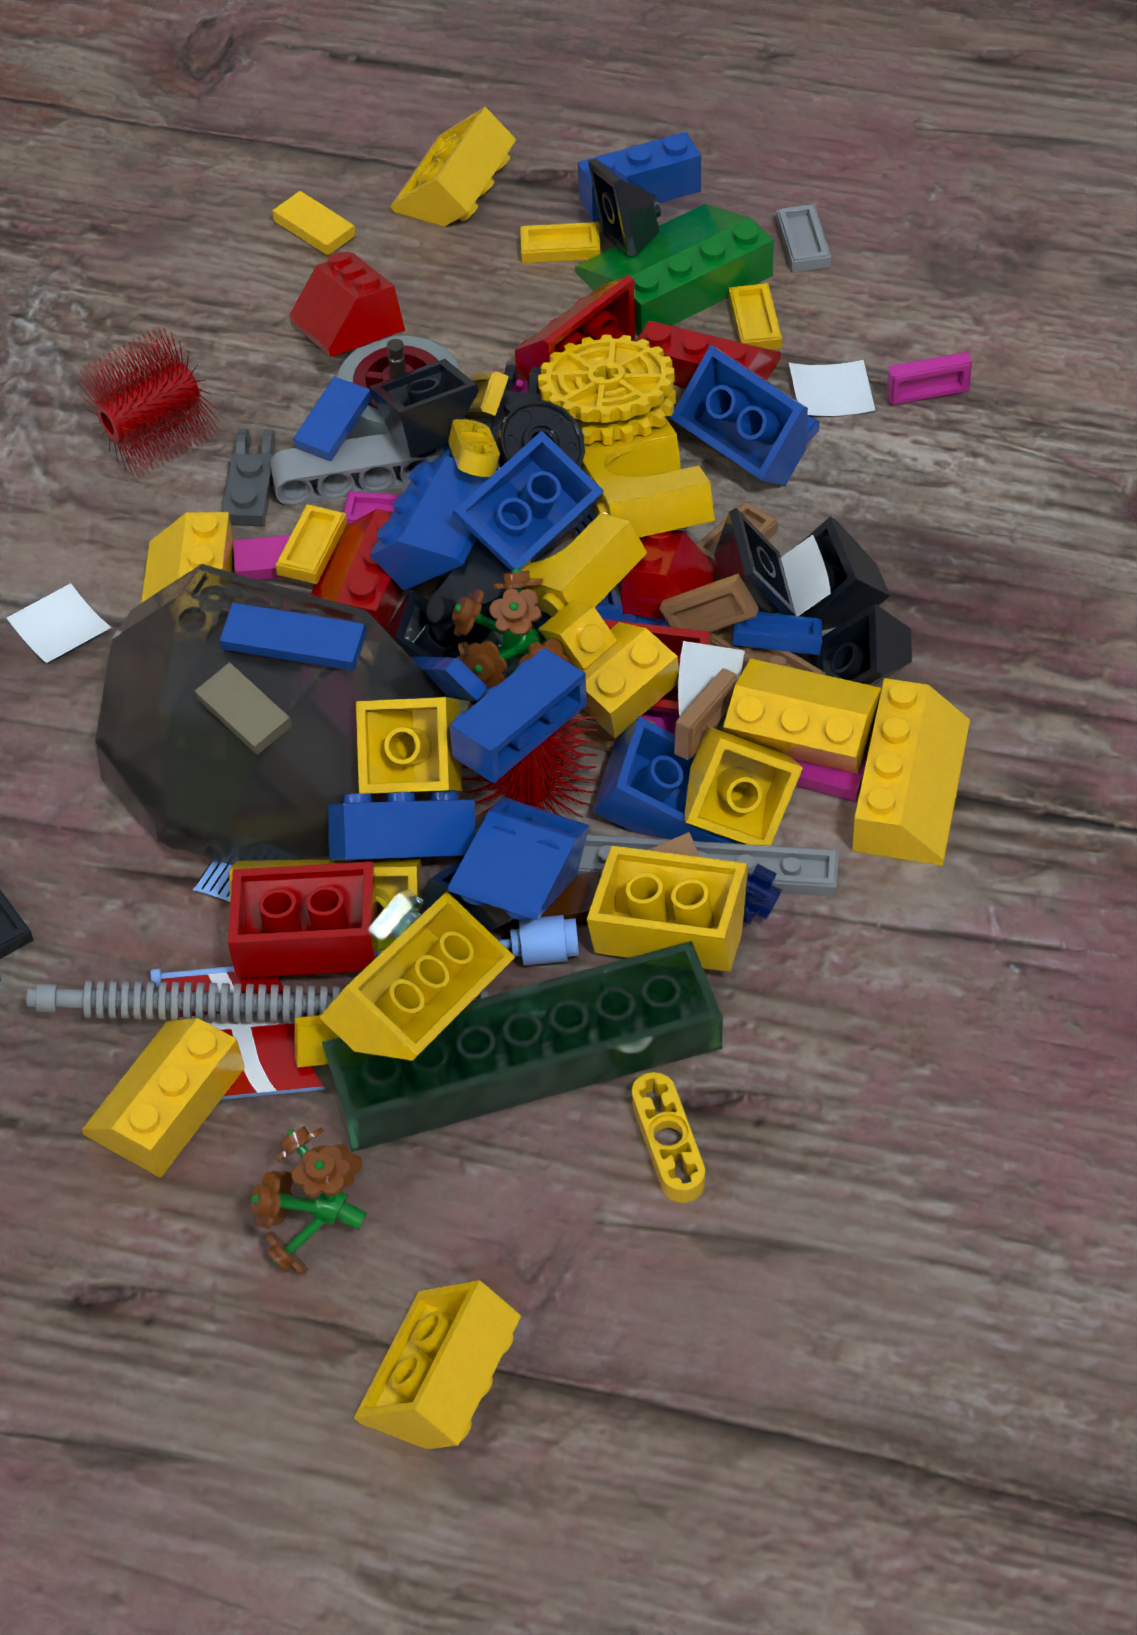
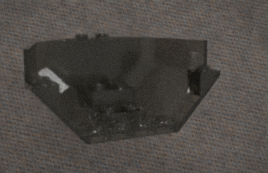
[95,564,449,865]

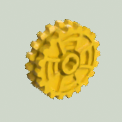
[538,335,676,445]

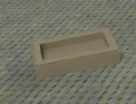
[195,662,292,755]

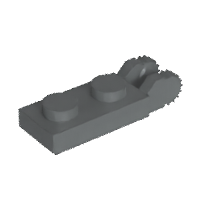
[222,429,276,526]

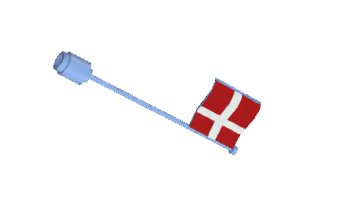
[151,915,579,1100]

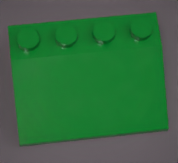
[575,204,774,337]

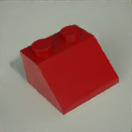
[621,530,718,620]

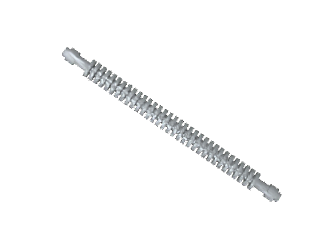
[27,980,545,1028]

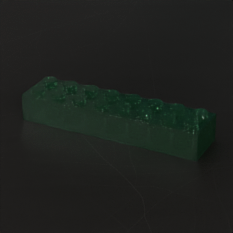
[322,941,723,1152]

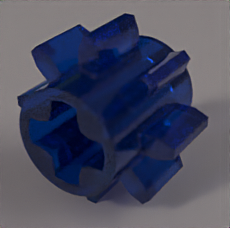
[743,863,782,925]

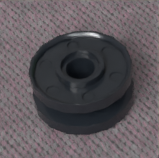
[492,400,585,470]

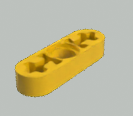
[448,419,500,477]
[632,1072,705,1203]

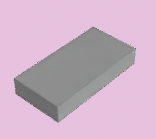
[776,204,831,273]

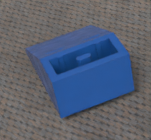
[448,797,590,920]

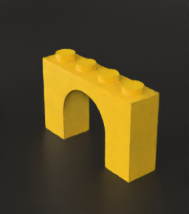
[580,419,715,538]
[521,513,647,617]

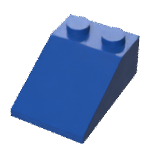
[452,431,604,571]
[592,716,737,844]

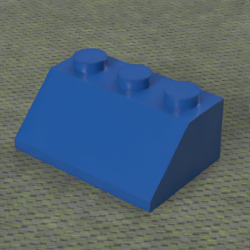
[670,345,808,486]
[370,456,490,590]

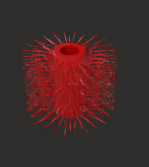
[77,326,220,478]
[461,676,598,817]

